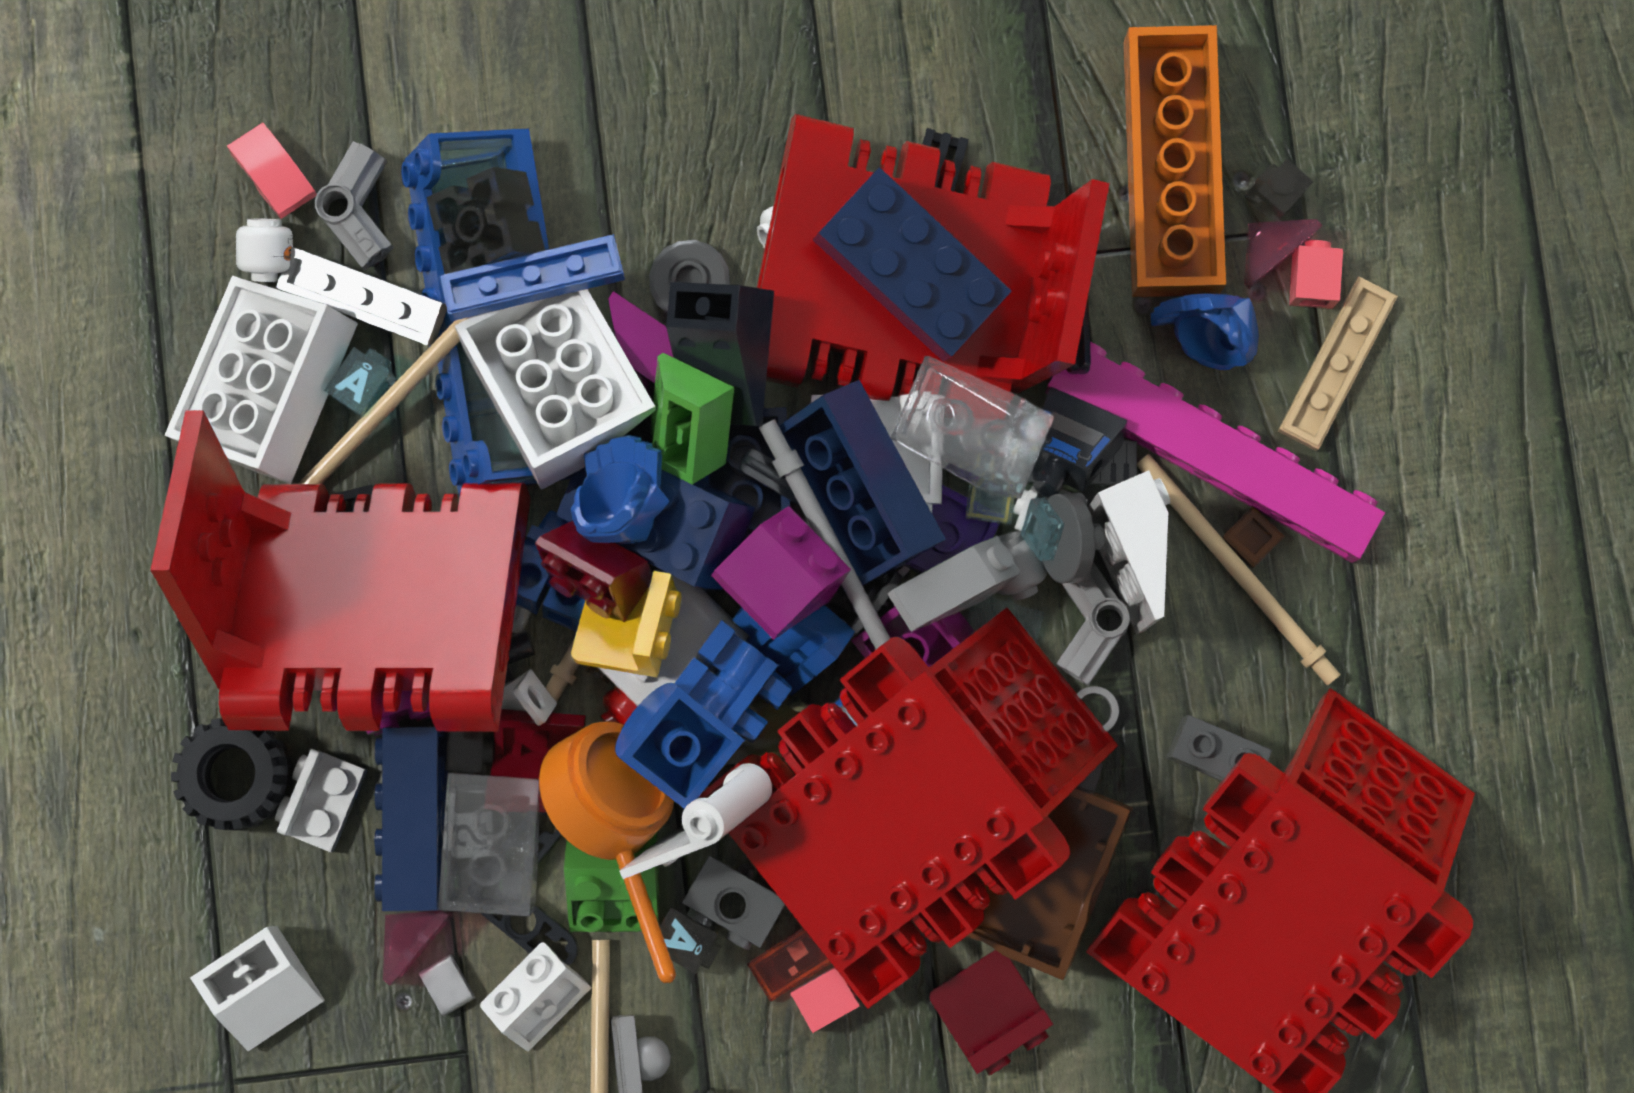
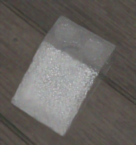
[890,356,1055,499]
[438,772,540,917]

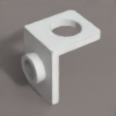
[501,669,557,726]

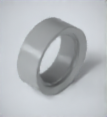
[1077,686,1119,732]

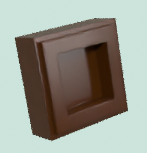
[1222,506,1285,569]

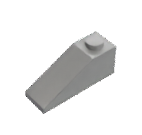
[887,536,1021,632]

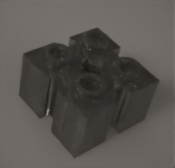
[427,166,545,274]

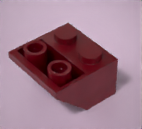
[535,520,653,622]

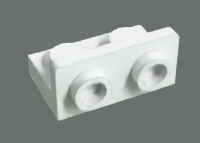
[275,749,367,852]
[480,942,592,1052]

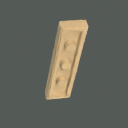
[1278,276,1398,451]

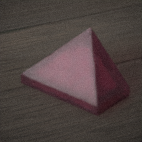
[1244,219,1323,290]
[383,909,454,986]

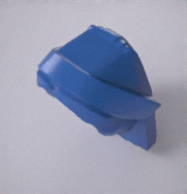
[1151,293,1259,370]
[571,435,670,544]

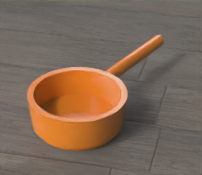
[539,721,676,983]

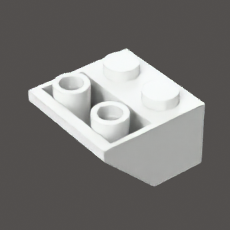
[190,926,325,1051]

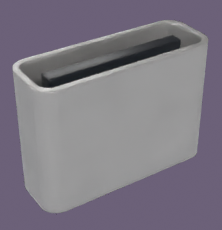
[419,954,475,1017]

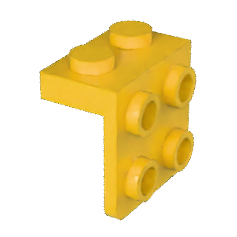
[571,571,682,677]

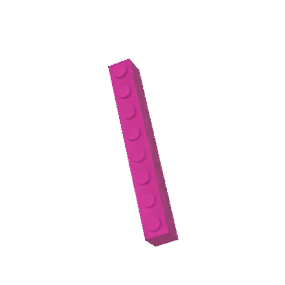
[1045,342,1385,563]

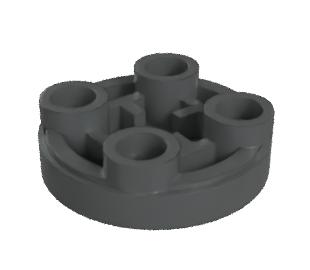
[1038,492,1105,584]

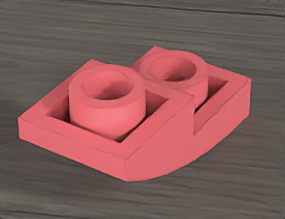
[227,123,317,219]

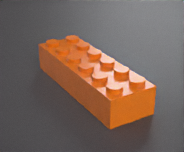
[1124,25,1226,297]

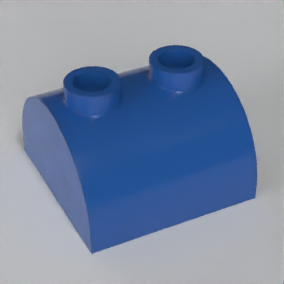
[615,683,744,809]

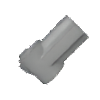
[315,141,394,271]
[1056,562,1130,686]

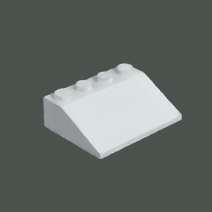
[164,276,358,484]
[455,289,656,490]
[1088,470,1170,635]

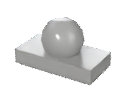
[611,1014,671,1093]

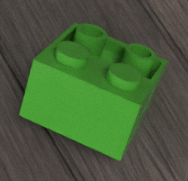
[651,353,734,485]
[564,833,659,932]

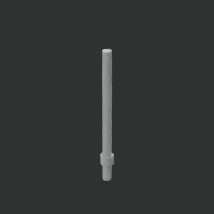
[759,419,890,649]

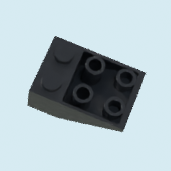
[666,282,774,427]

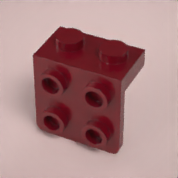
[485,709,586,813]
[929,950,1054,1076]

